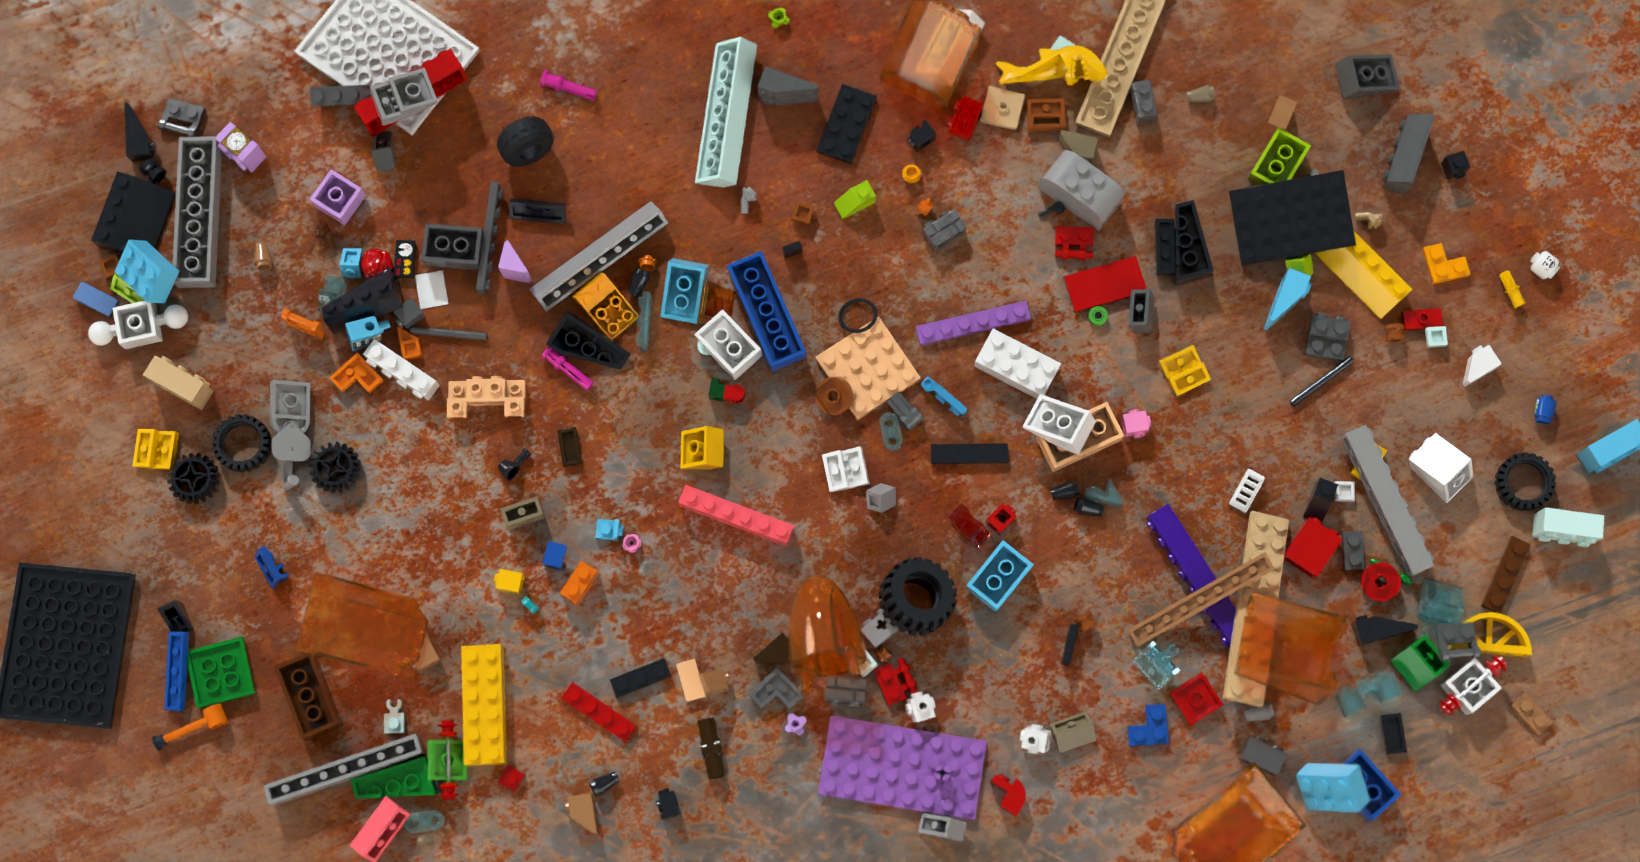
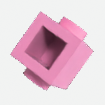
[1121,409,1151,438]

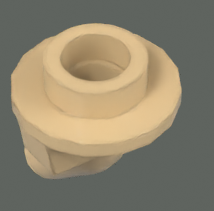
[1355,212,1383,229]

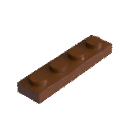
[1481,536,1530,614]

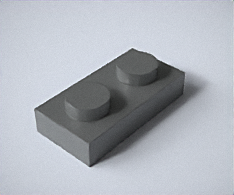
[1341,531,1365,571]

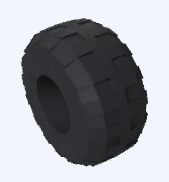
[497,116,554,167]

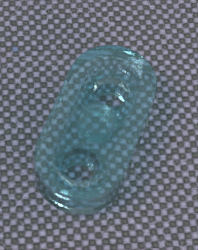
[879,412,902,451]
[404,810,445,834]

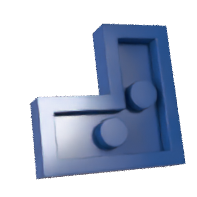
[1127,704,1169,747]

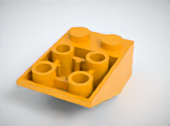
[571,272,640,340]

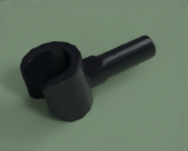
[1038,202,1065,217]

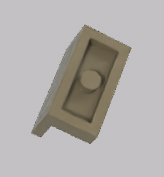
[1050,711,1097,753]

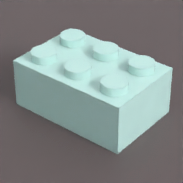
[1532,508,1604,547]

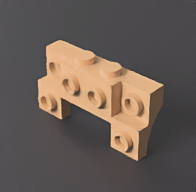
[447,376,526,419]

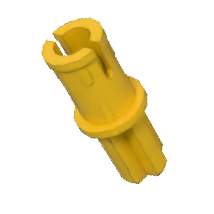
[1499,271,1526,308]

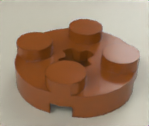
[816,377,855,415]

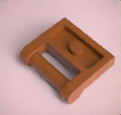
[1027,99,1066,133]

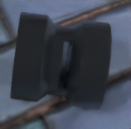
[140,158,167,184]

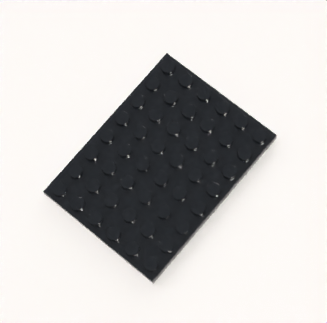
[0,563,136,729]

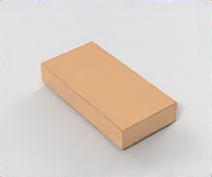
[676,659,706,702]

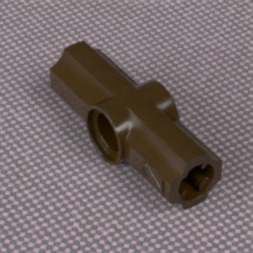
[697,717,725,780]

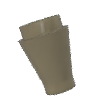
[1187,85,1215,103]

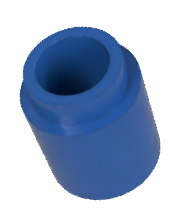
[1534,395,1557,424]

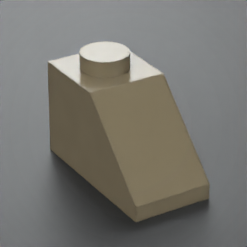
[1059,130,1098,164]

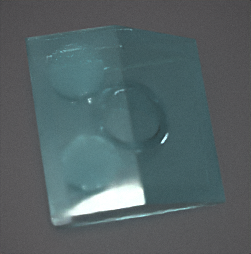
[1417,578,1464,625]

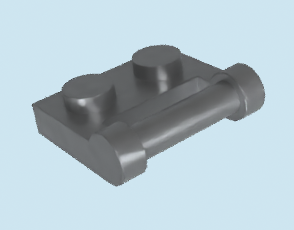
[158,98,206,137]

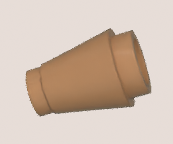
[254,242,273,271]

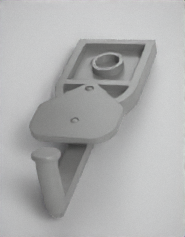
[270,380,311,491]

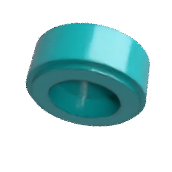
[521,596,540,614]

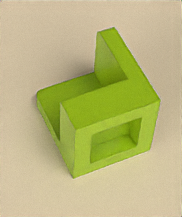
[1285,254,1314,276]

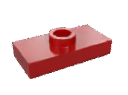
[1402,308,1443,331]

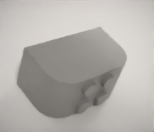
[1039,150,1124,232]

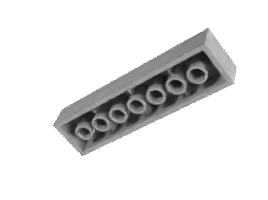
[173,137,222,288]

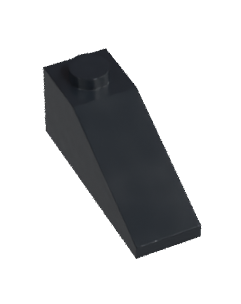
[124,103,156,162]
[1351,615,1418,647]

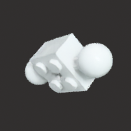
[88,301,188,349]

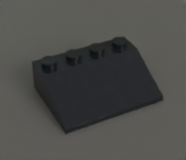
[91,171,176,254]

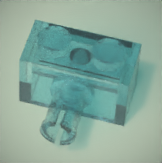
[1132,641,1180,690]

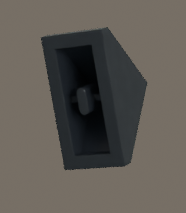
[157,600,194,632]

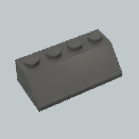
[1382,114,1435,195]

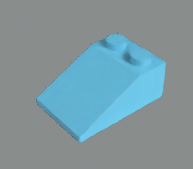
[660,258,709,324]
[1264,268,1312,331]

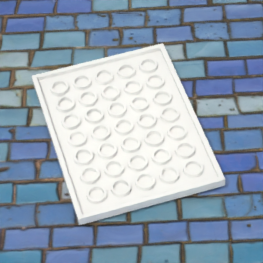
[294,0,480,135]

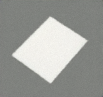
[415,270,448,309]

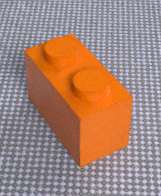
[560,561,599,607]

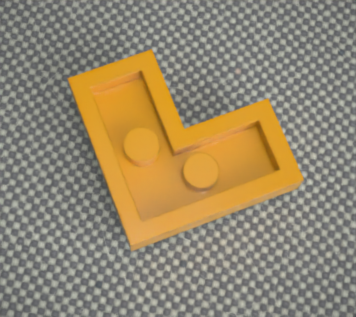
[1422,243,1470,285]

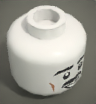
[1530,251,1560,279]

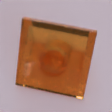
[698,281,735,325]

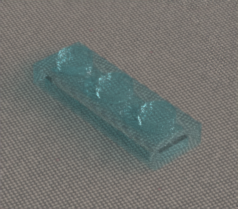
[636,291,652,352]

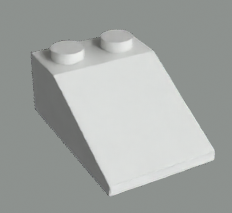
[694,309,763,381]
[1023,394,1096,455]

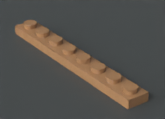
[1128,552,1275,647]

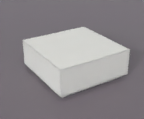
[1334,481,1355,502]

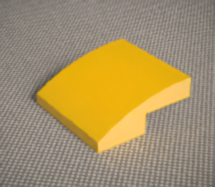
[1158,345,1211,396]
[132,429,179,470]

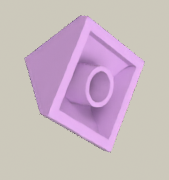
[498,240,532,283]

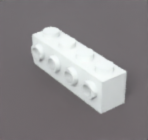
[363,339,440,401]

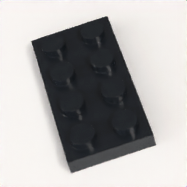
[816,84,877,164]

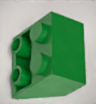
[1390,634,1451,692]

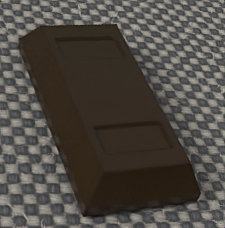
[557,427,582,467]

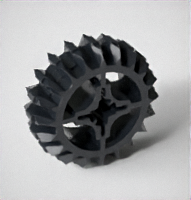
[309,442,362,494]
[167,453,221,504]

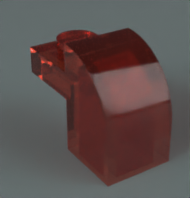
[948,504,991,548]

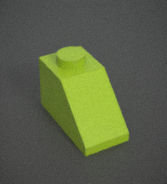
[834,180,876,220]

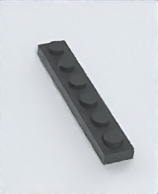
[476,181,503,295]

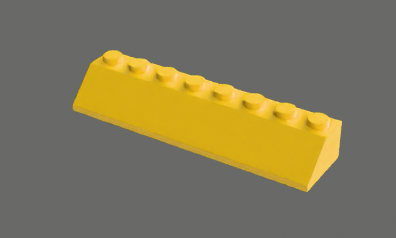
[1314,231,1412,320]

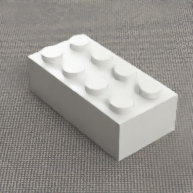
[974,329,1061,399]

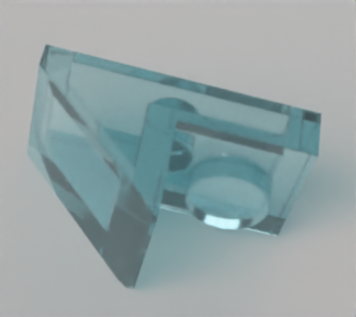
[318,275,347,313]
[1084,478,1123,508]

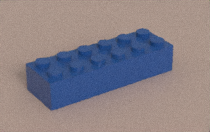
[727,251,807,372]

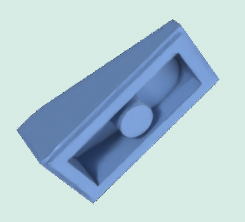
[73,282,119,317]

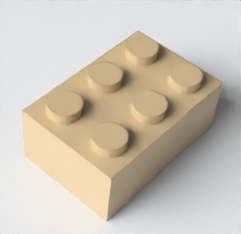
[143,356,214,410]

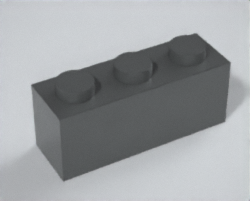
[310,85,371,107]

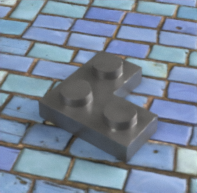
[749,668,804,710]

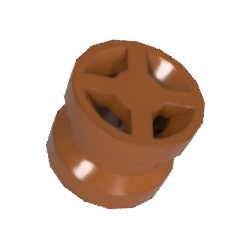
[1385,323,1405,343]
[1073,611,1098,634]

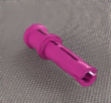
[540,70,597,102]
[541,347,594,391]

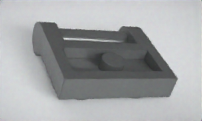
[1433,622,1481,661]

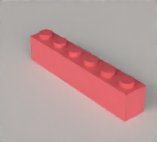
[678,485,794,547]

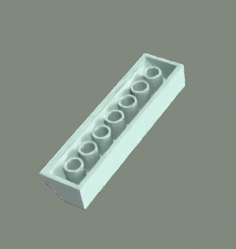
[695,37,757,187]

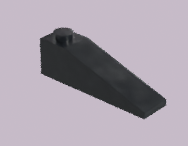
[546,310,631,370]

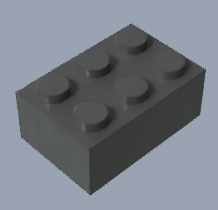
[421,224,484,270]

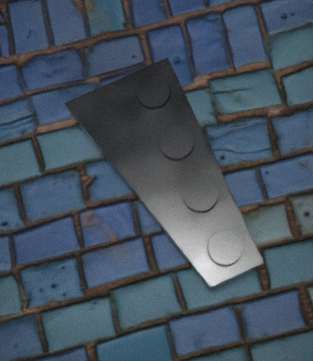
[1175,200,1214,286]
[322,267,403,335]

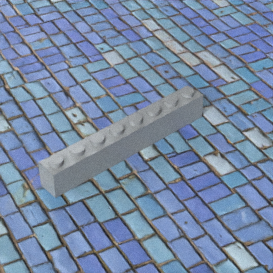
[529,201,668,311]
[1340,425,1434,577]
[264,734,426,806]

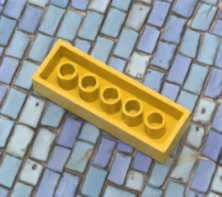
[461,644,507,766]

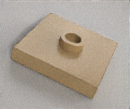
[980,86,1025,131]

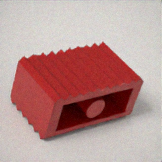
[947,96,984,142]

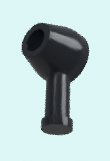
[498,448,531,481]

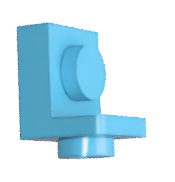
[340,248,363,278]
[595,519,624,541]

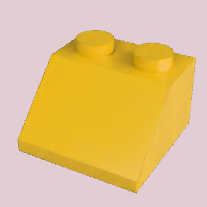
[680,426,724,470]

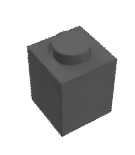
[393,298,426,330]

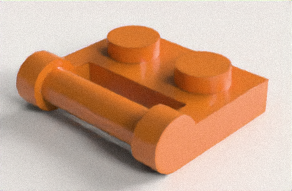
[281,308,325,340]

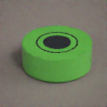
[1088,306,1108,326]

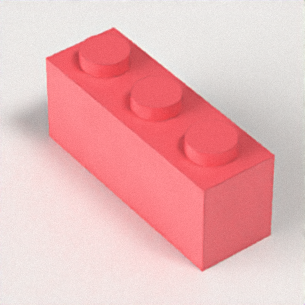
[350,796,411,862]

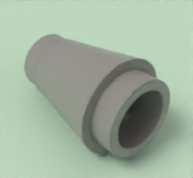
[1244,701,1275,722]

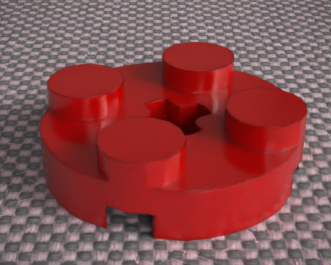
[1361,562,1401,601]

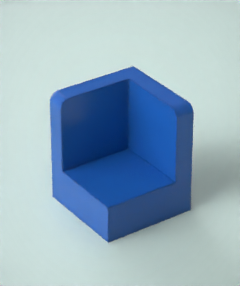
[542,541,567,571]

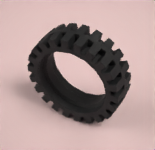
[212,414,272,472]
[1495,452,1556,511]

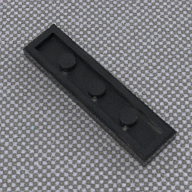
[931,443,1008,464]

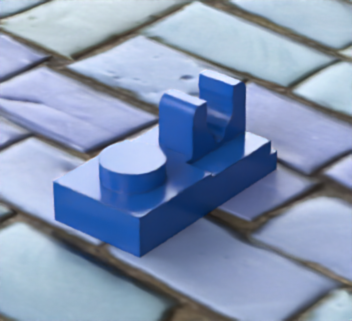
[254,546,289,589]

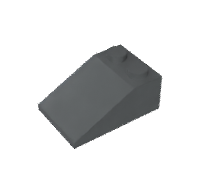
[1335,54,1400,99]
[758,67,819,106]

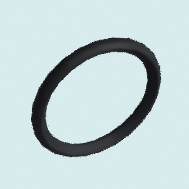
[838,298,878,333]

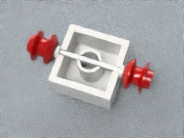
[1439,655,1507,716]

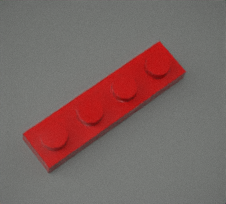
[561,682,637,743]

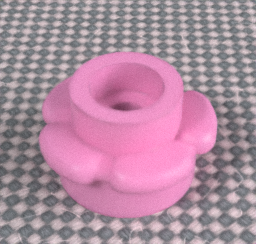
[622,534,641,553]

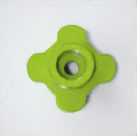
[768,8,789,28]

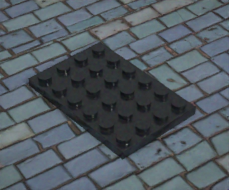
[1229,170,1356,266]

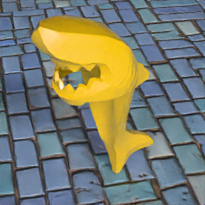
[995,45,1108,85]

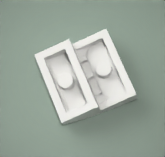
[822,446,870,492]

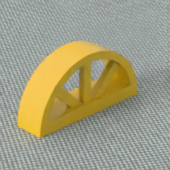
[1448,612,1532,657]

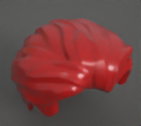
[361,248,393,280]

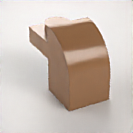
[1268,95,1297,130]

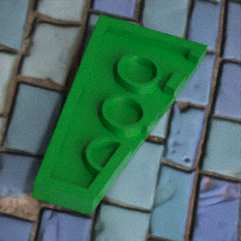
[351,756,438,799]

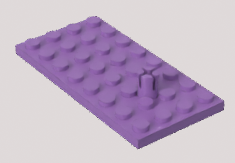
[818,716,987,820]

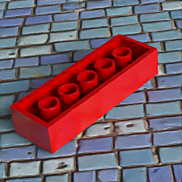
[353,48,468,137]

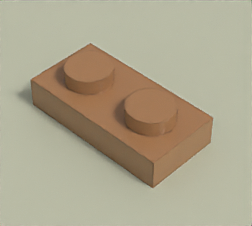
[1510,692,1553,736]

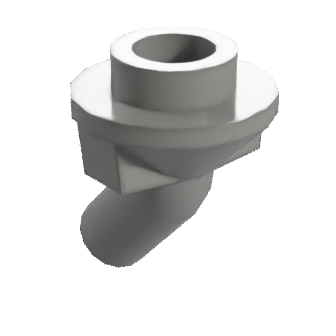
[741,187,757,214]

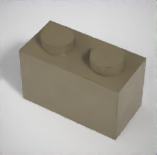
[500,496,546,531]

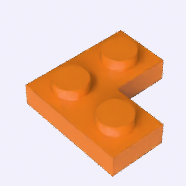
[329,352,384,393]

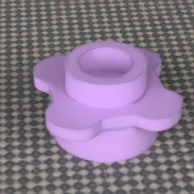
[785,714,807,735]

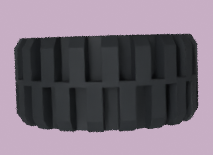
[878,557,957,636]

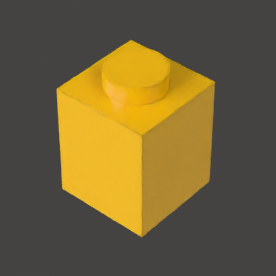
[494,569,525,595]

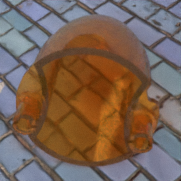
[788,574,866,694]

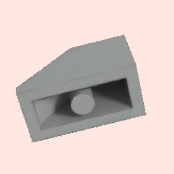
[918,813,967,842]

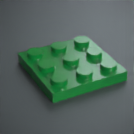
[187,637,256,709]

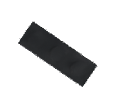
[509,199,567,224]
[1154,219,1176,275]
[610,658,672,698]

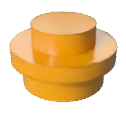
[902,165,921,183]

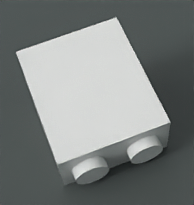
[1409,433,1473,503]

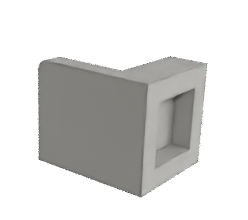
[866,483,896,513]

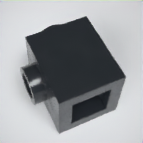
[1441,151,1471,180]

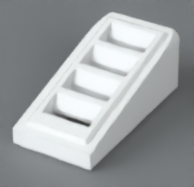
[1229,469,1265,513]

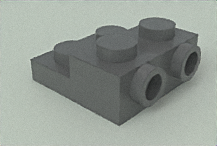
[1305,313,1350,362]

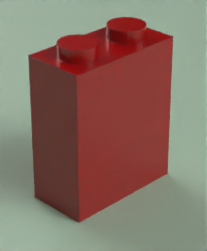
[1283,517,1342,580]

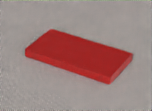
[1063,256,1147,313]

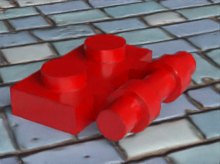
[1055,226,1094,260]
[873,657,919,707]

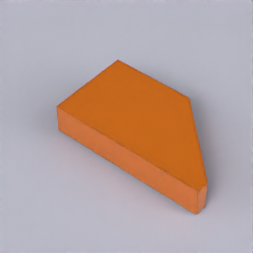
[396,327,423,361]

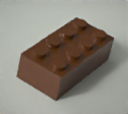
[274,651,344,741]

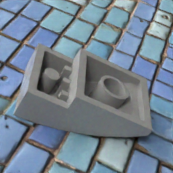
[370,68,438,126]

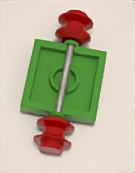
[427,720,467,801]

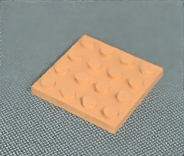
[815,316,921,420]

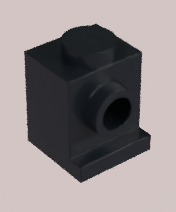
[906,119,936,152]
[656,788,681,820]

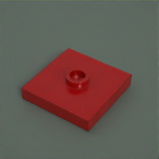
[1169,672,1224,726]

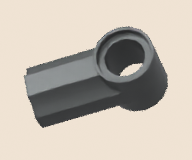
[886,392,924,431]

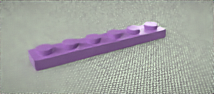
[916,301,1031,346]

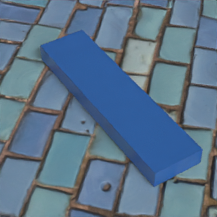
[164,631,189,711]

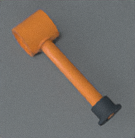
[152,703,228,751]

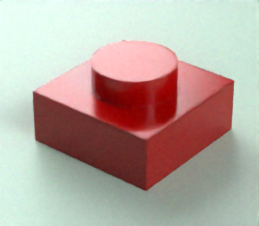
[498,765,525,792]

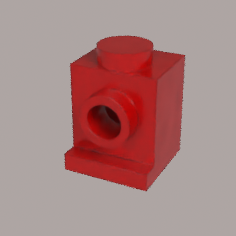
[985,503,1017,536]

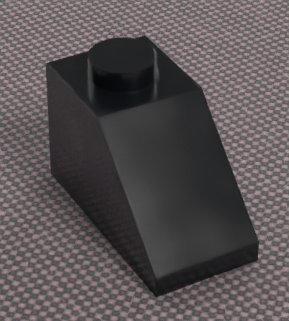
[1303,478,1338,522]

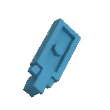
[921,376,968,417]

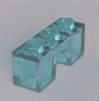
[1335,671,1403,717]

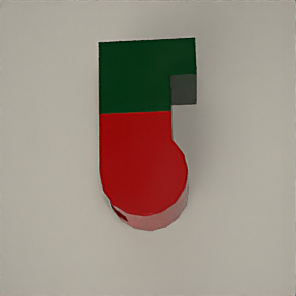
[708,377,745,404]

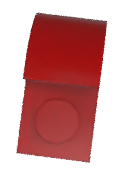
[990,774,1026,817]

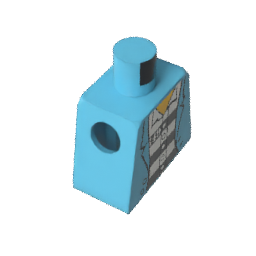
[345,316,391,352]

